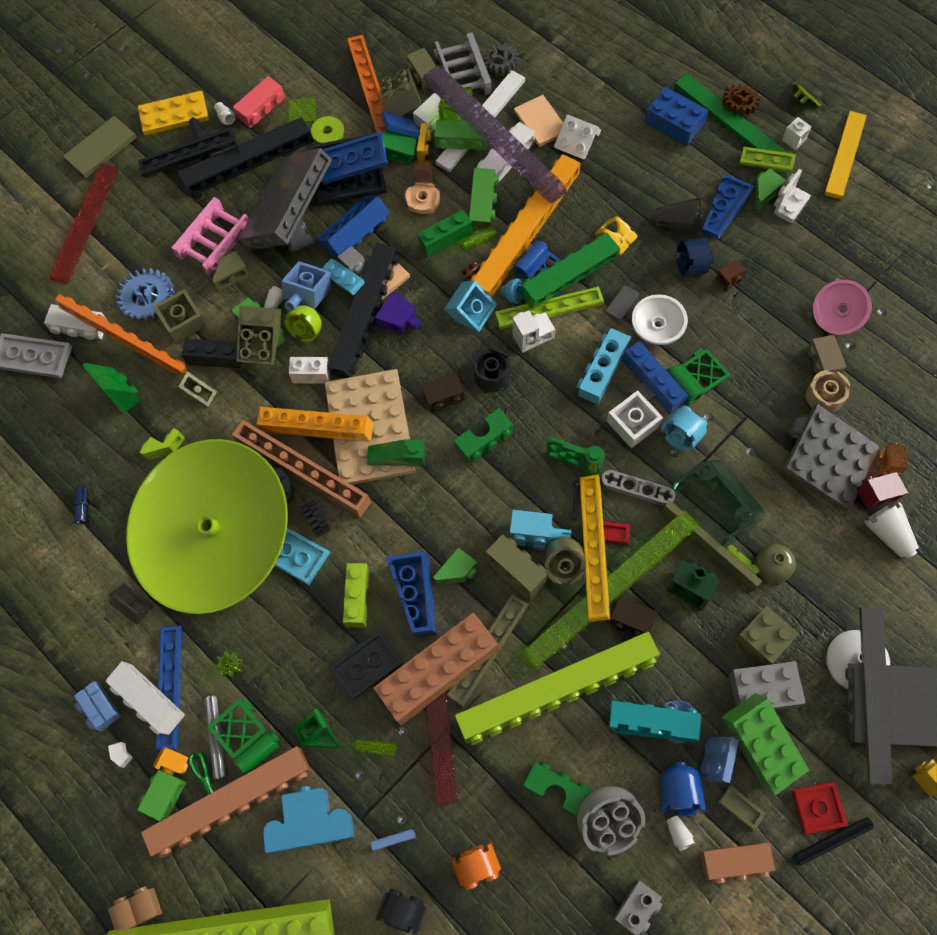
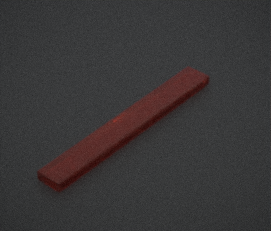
[50,163,118,284]

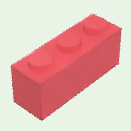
[233,76,285,128]

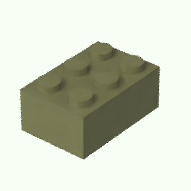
[486,534,547,602]

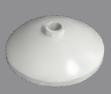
[632,295,688,345]
[826,630,890,689]

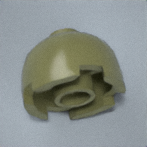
[753,543,796,585]

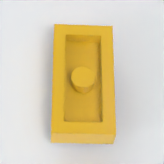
[417,123,431,161]

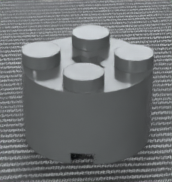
[287,218,314,253]

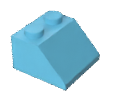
[444,280,497,332]

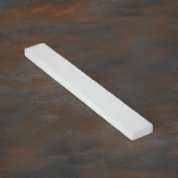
[436,70,525,173]

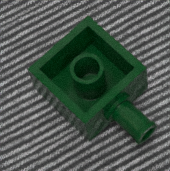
[666,560,720,610]

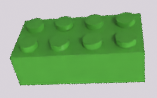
[722,693,810,796]

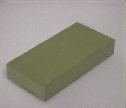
[717,785,767,831]

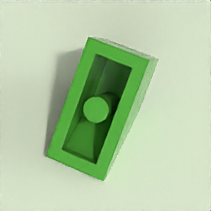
[754,168,786,211]
[433,548,478,585]

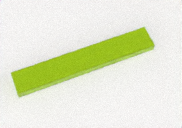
[495,286,604,330]

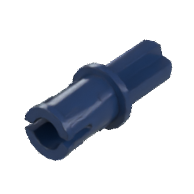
[73,485,89,524]

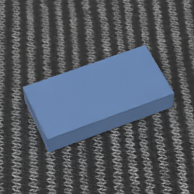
[371,829,416,851]

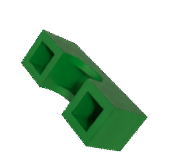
[454,408,513,464]
[523,762,590,817]

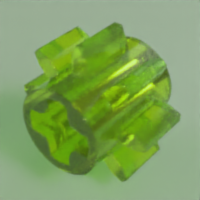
[215,651,242,677]

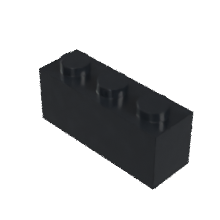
[181,339,242,369]

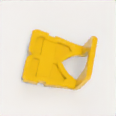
[594,216,637,255]

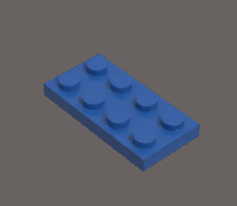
[321,131,388,185]

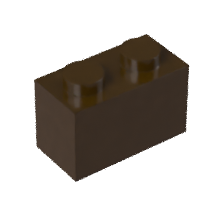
[421,373,465,412]
[609,596,658,637]

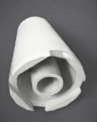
[864,501,918,559]

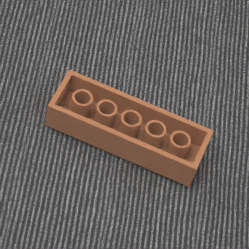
[374,612,500,726]

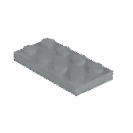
[0,333,72,378]

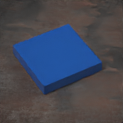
[381,111,420,139]

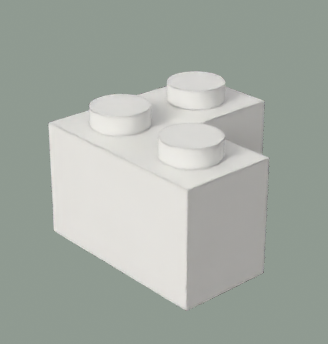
[512,311,555,353]

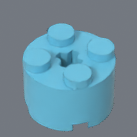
[661,406,708,452]

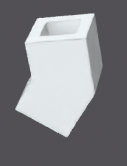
[108,742,133,768]

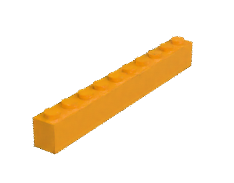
[470,154,580,298]

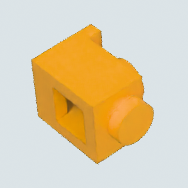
[153,746,189,775]

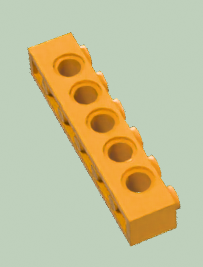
[256,407,374,442]

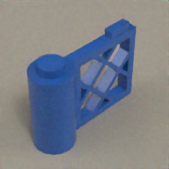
[513,241,562,297]

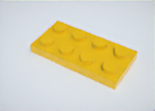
[138,91,209,136]

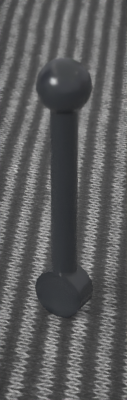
[571,481,580,520]

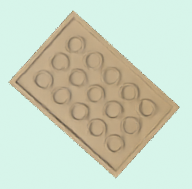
[325,369,416,485]

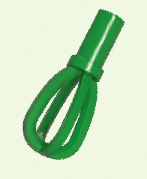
[188,752,215,795]

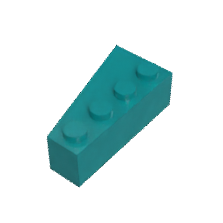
[610,701,702,743]

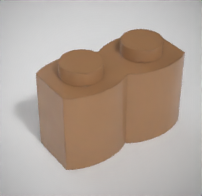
[108,886,163,930]

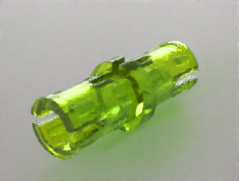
[460,226,497,250]

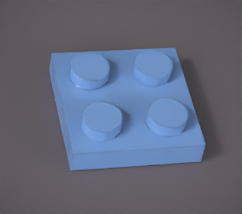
[700,737,739,783]

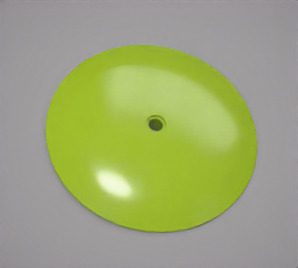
[126,439,288,614]

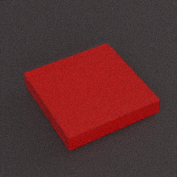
[791,782,848,835]

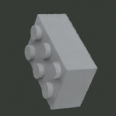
[729,661,806,710]

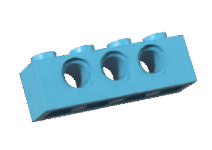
[577,328,631,405]

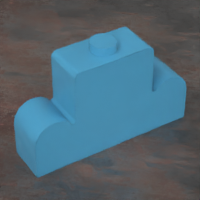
[263,786,355,854]

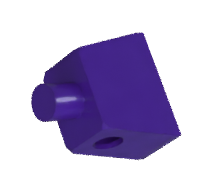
[375,291,421,335]

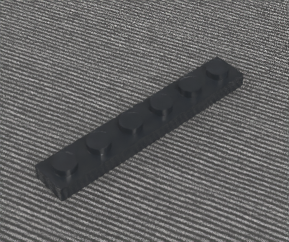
[138,127,237,178]

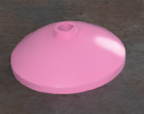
[813,279,872,335]

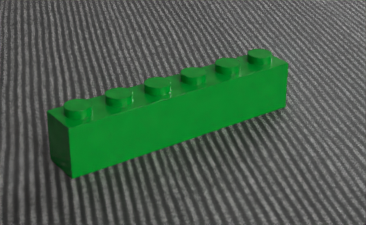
[520,233,620,310]

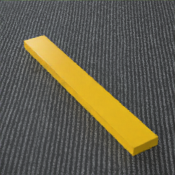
[580,474,610,622]

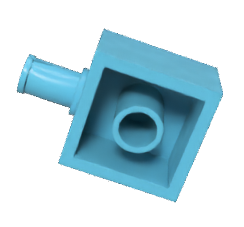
[510,510,571,550]

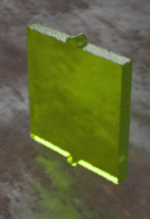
[289,97,317,124]

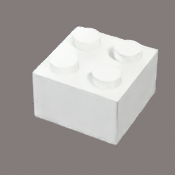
[607,390,663,449]

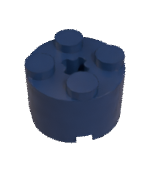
[676,237,714,277]

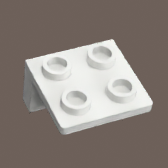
[554,114,601,160]
[774,169,811,224]

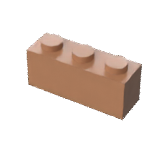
[700,843,775,884]

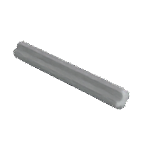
[204,696,226,779]

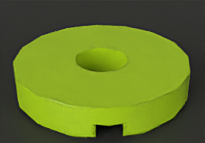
[311,116,344,144]

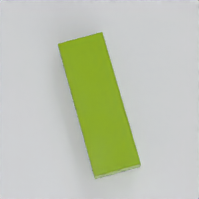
[740,147,796,173]

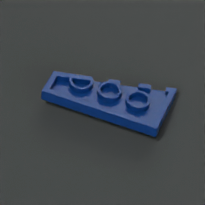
[703,174,755,240]

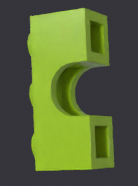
[343,563,370,628]

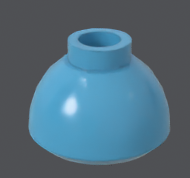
[501,279,523,304]

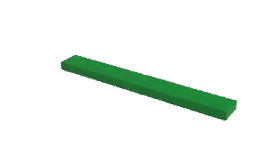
[674,74,787,153]

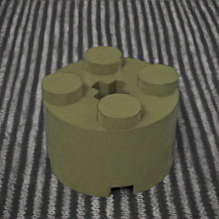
[544,536,586,584]

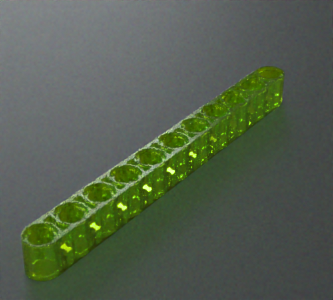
[521,510,699,670]

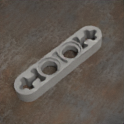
[601,470,676,506]

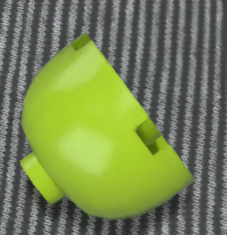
[284,305,322,342]

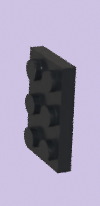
[329,630,403,701]

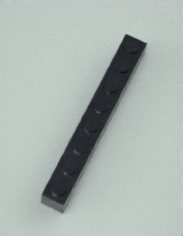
[178,117,313,197]
[327,243,399,378]

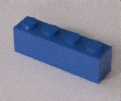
[623,341,688,414]

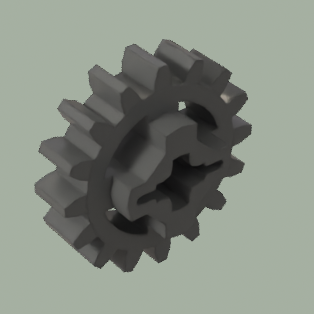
[483,43,519,75]

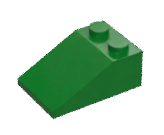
[82,363,141,414]

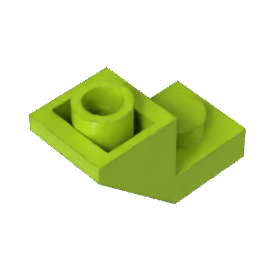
[140,428,185,461]

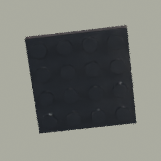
[309,135,387,205]

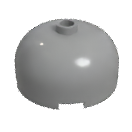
[577,786,645,855]

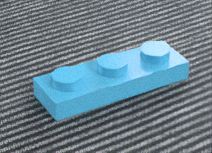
[322,258,365,295]

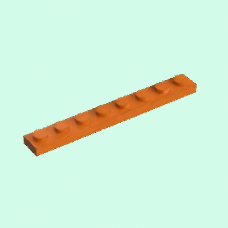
[347,35,387,133]
[55,294,187,375]

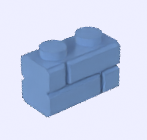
[74,681,122,732]

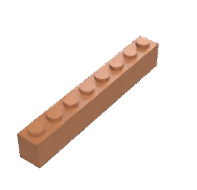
[232,420,371,518]
[141,746,311,858]

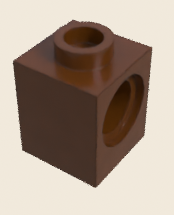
[414,160,433,182]

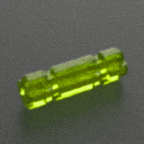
[355,739,397,756]

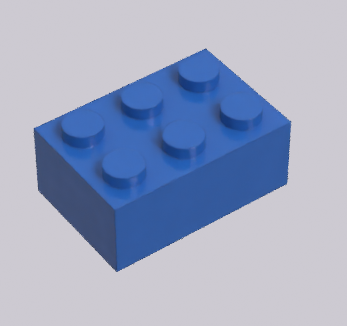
[644,87,709,146]

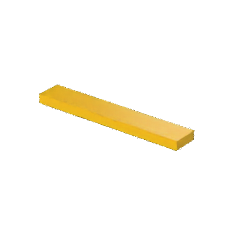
[824,111,867,200]

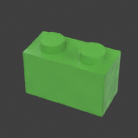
[138,770,187,821]

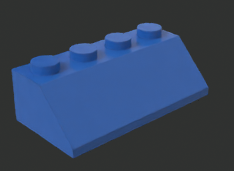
[315,196,390,257]

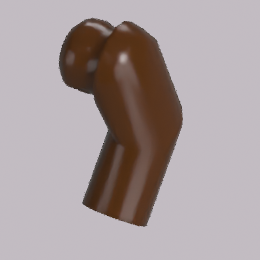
[461,261,480,279]

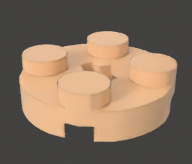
[405,182,440,214]

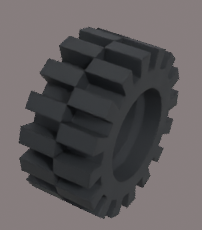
[300,500,331,538]

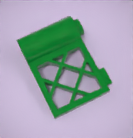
[666,348,731,405]
[546,436,605,476]
[207,699,280,775]

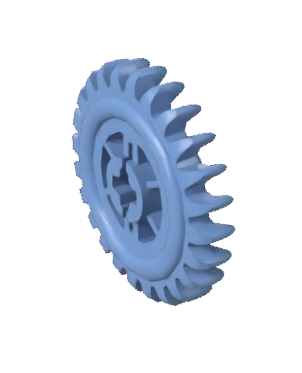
[115,268,175,321]

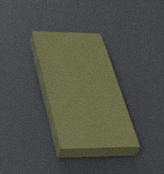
[63,116,137,178]

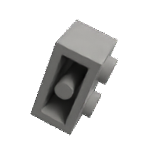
[613,880,662,935]

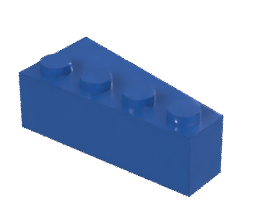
[386,551,437,638]

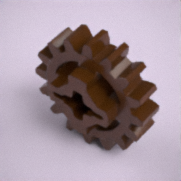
[722,84,760,117]

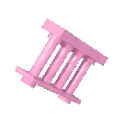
[172,197,248,276]

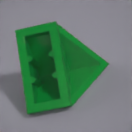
[293,709,341,749]

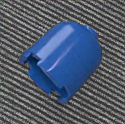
[661,762,706,816]

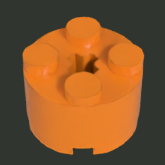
[451,842,501,890]

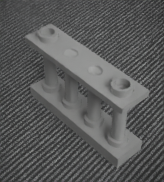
[433,32,492,103]

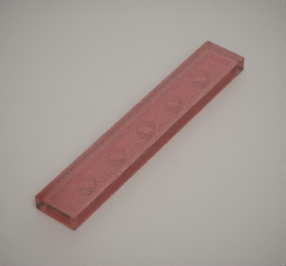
[426,692,458,804]

